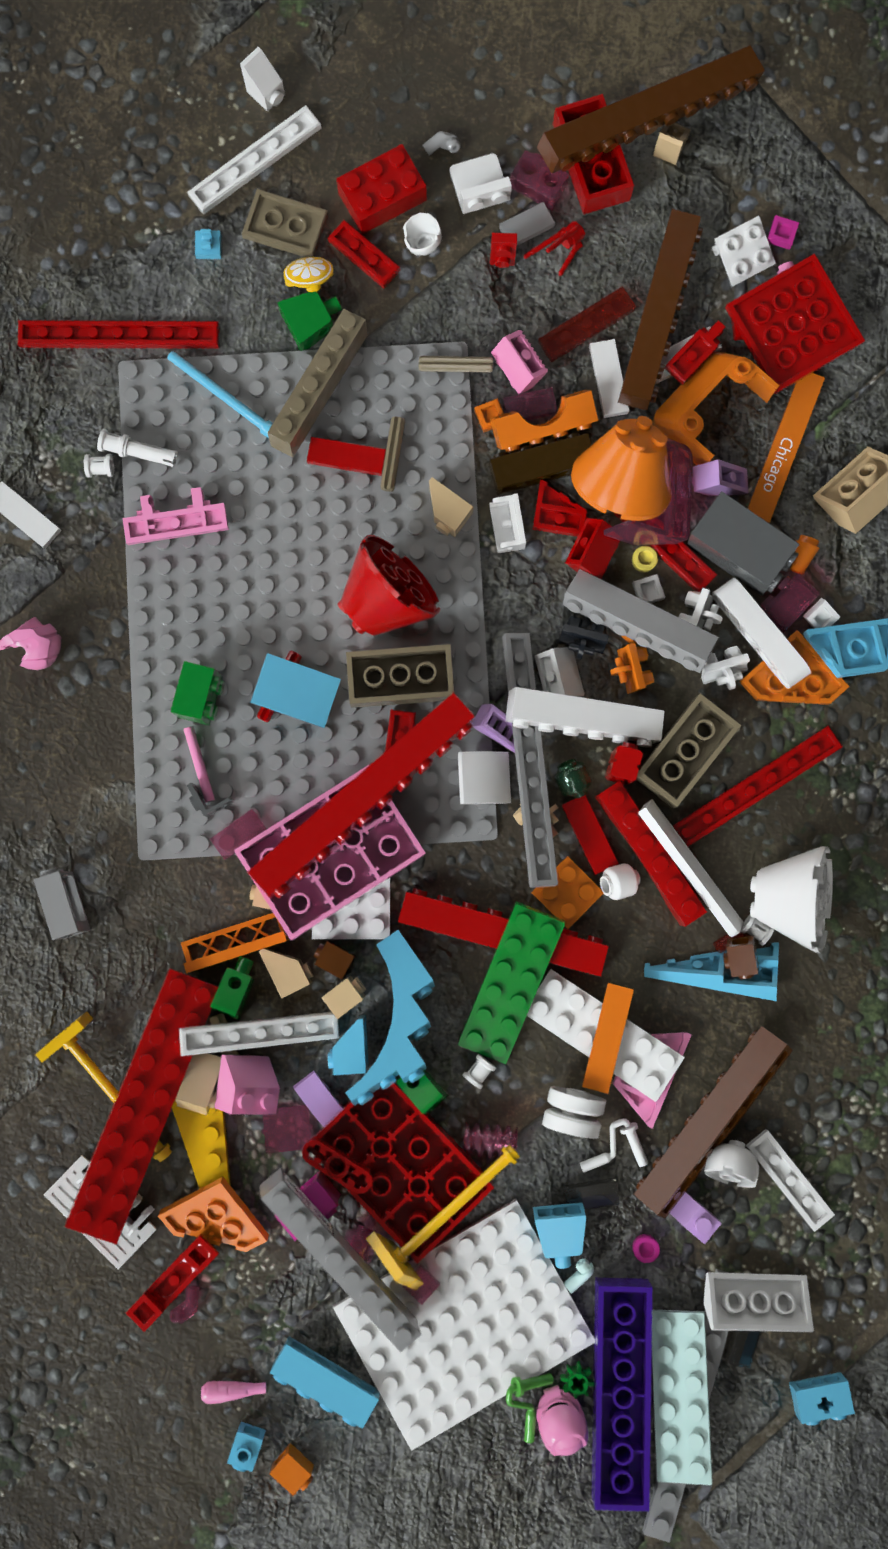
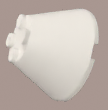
[750,846,833,953]

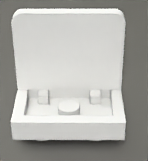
[450,154,512,214]

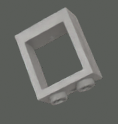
[33,868,91,940]

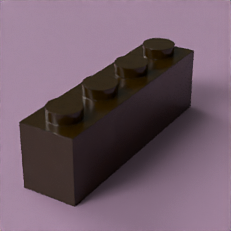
[489,432,591,495]

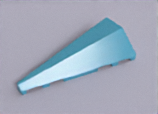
[644,942,779,1001]

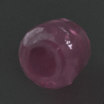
[344,1225,375,1264]

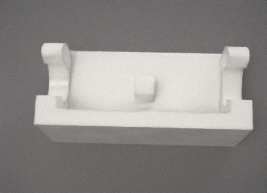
[489,493,526,553]

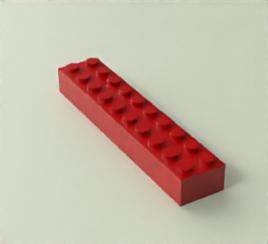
[247,692,475,899]
[65,968,219,1245]

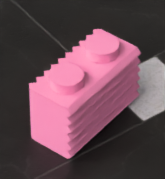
[491,330,548,394]

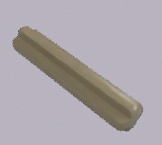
[419,356,493,372]
[381,416,405,492]

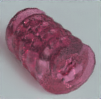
[463,1122,518,1159]

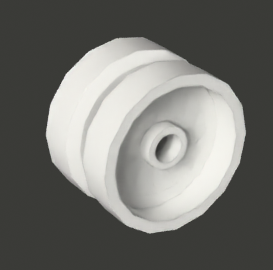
[542,1086,606,1139]

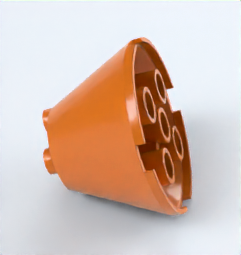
[571,416,672,521]

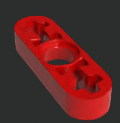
[302,1138,373,1194]

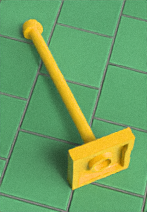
[35,1011,172,1162]
[366,1144,520,1291]

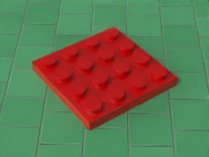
[725,253,865,394]

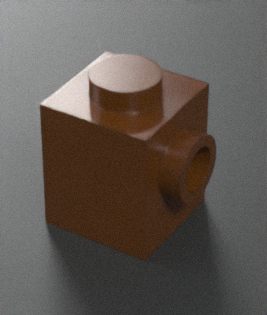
[723,936,759,979]

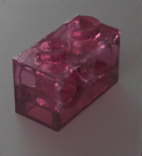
[510,150,569,211]

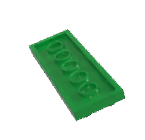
[458,901,565,1064]

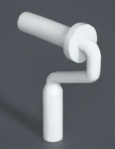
[580,1118,648,1173]

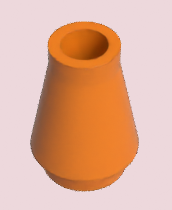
[789,535,820,575]

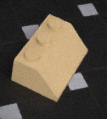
[813,447,888,534]

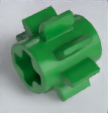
[560,1361,594,1399]

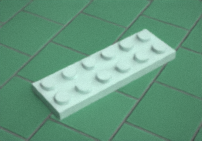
[652,1309,713,1485]

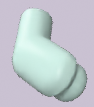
[563,1258,594,1294]

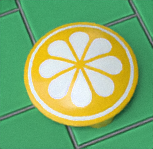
[283,257,334,292]

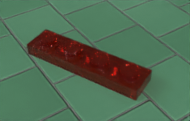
[538,286,636,363]

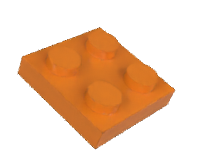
[531,856,604,929]

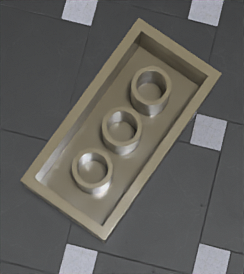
[346,644,454,708]
[636,693,742,809]

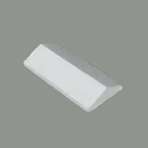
[704,1272,814,1332]

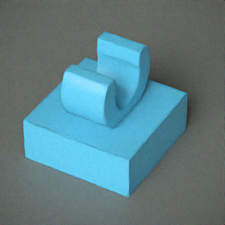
[195,229,222,259]

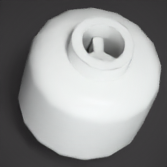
[600,863,640,900]

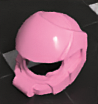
[0,617,61,670]
[536,1385,588,1456]

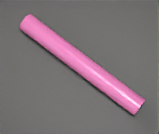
[184,726,215,803]

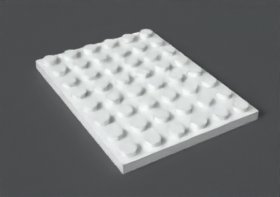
[333,1199,595,1451]

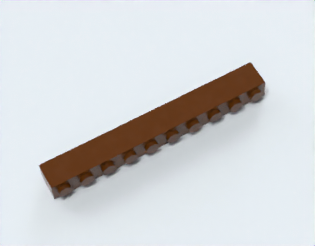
[537,45,765,173]

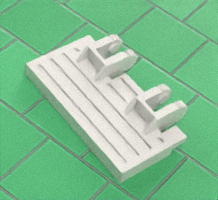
[44,1155,157,1269]

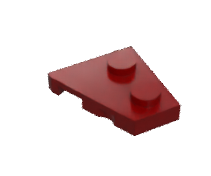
[532,480,587,537]

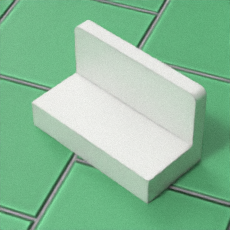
[534,647,584,697]

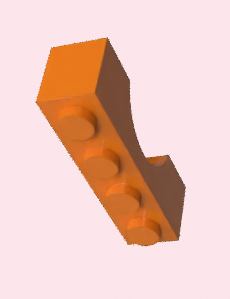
[490,389,598,452]

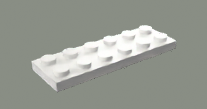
[527,969,685,1102]

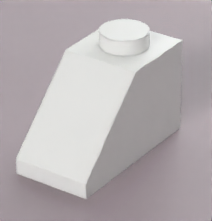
[240,47,285,112]

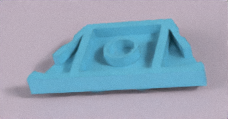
[803,618,888,678]

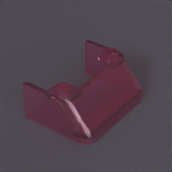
[604,438,693,545]

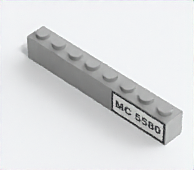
[259,1168,422,1353]

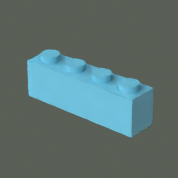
[270,1336,380,1429]

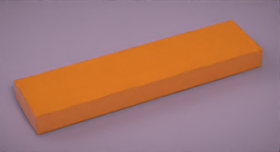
[582,983,634,1094]

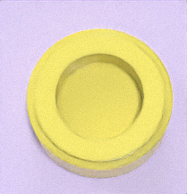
[632,546,658,572]

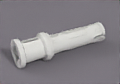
[97,429,178,467]

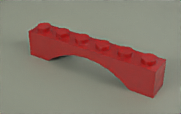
[595,781,707,927]

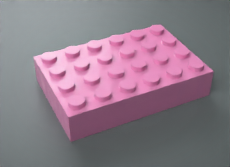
[234,765,426,941]

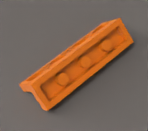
[181,913,289,973]

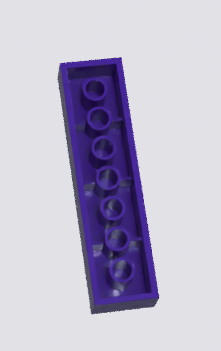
[591,1277,652,1512]

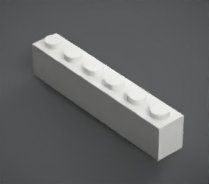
[505,687,664,747]

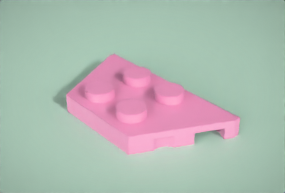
[613,1032,691,1129]

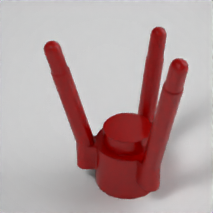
[523,221,586,276]

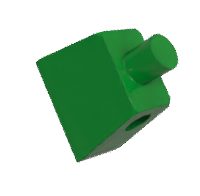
[277,291,342,351]
[210,956,254,1020]
[396,1070,448,1114]

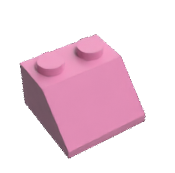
[214,1054,280,1114]

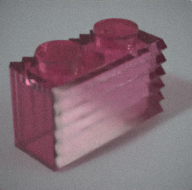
[760,573,820,634]

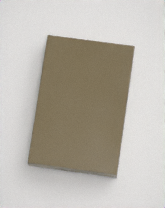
[242,189,328,257]

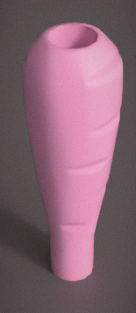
[201,1381,267,1404]

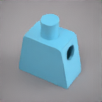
[533,1202,586,1269]

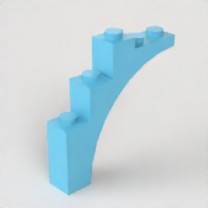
[345,930,435,1105]

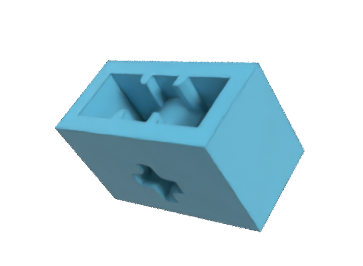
[789,1372,855,1425]

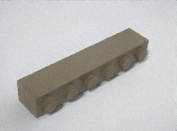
[267,309,368,457]

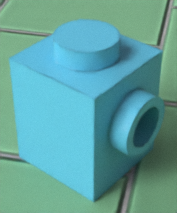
[227,1422,266,1472]

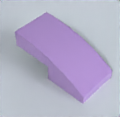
[293,1070,343,1127]

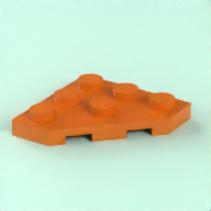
[739,630,850,705]
[158,1177,269,1252]

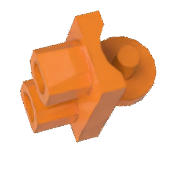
[610,643,654,694]

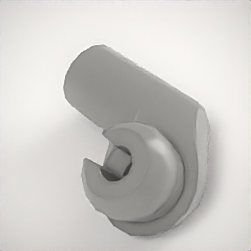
[422,131,460,156]

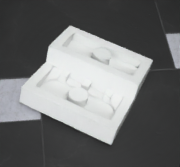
[458,751,511,804]

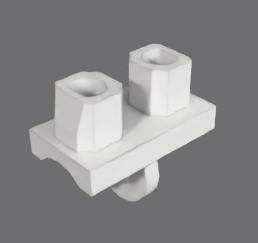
[679,588,723,630]
[701,646,750,690]

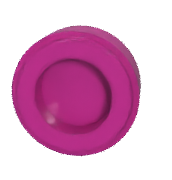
[632,1234,660,1263]

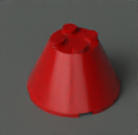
[338,535,440,636]

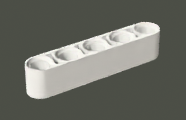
[712,578,811,689]

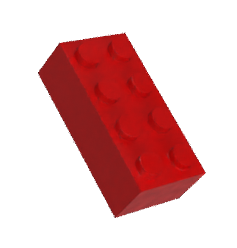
[553,94,634,215]

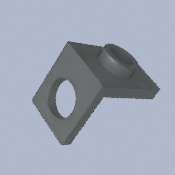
[187,783,235,817]

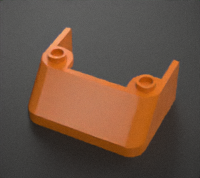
[653,352,779,465]

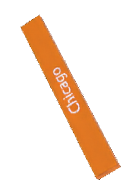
[747,373,825,523]

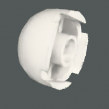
[704,1140,759,1188]

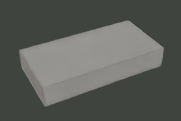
[499,202,555,246]

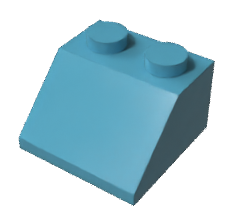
[328,1015,369,1075]

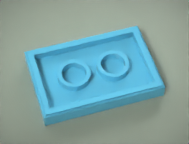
[250,653,341,728]

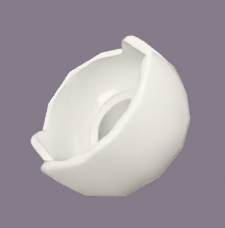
[403,212,442,255]

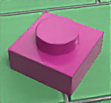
[767,215,799,250]

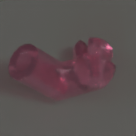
[169,1285,199,1324]

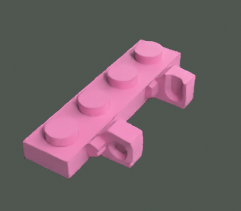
[122,487,229,545]

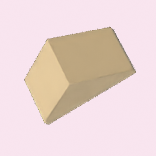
[653,123,691,165]

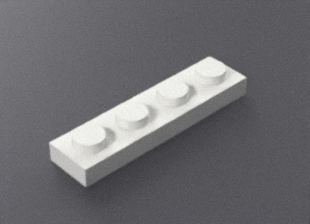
[746,1129,835,1232]

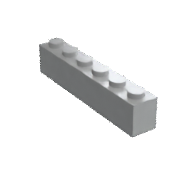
[563,569,719,673]

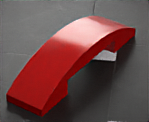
[126,1234,219,1332]

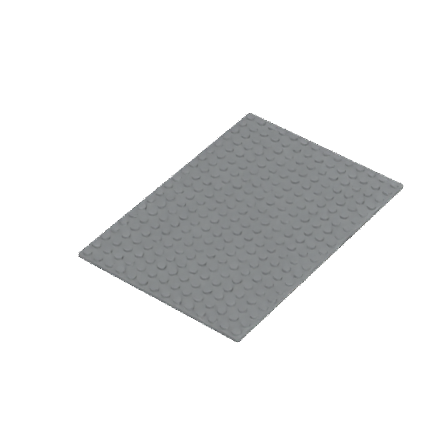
[118,342,498,861]

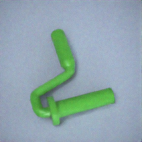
[506,1373,553,1443]

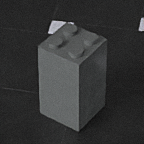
[687,491,799,596]

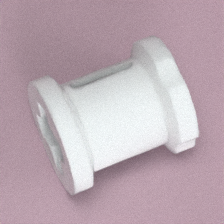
[84,454,114,478]
[740,914,774,946]
[462,1054,496,1089]

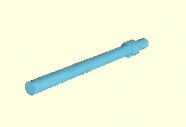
[167,351,273,439]

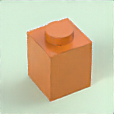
[269,1443,314,1496]

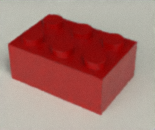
[336,144,427,235]

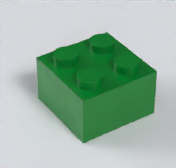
[170,661,225,726]

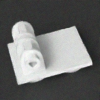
[712,216,776,286]

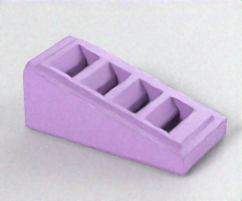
[472,704,515,753]

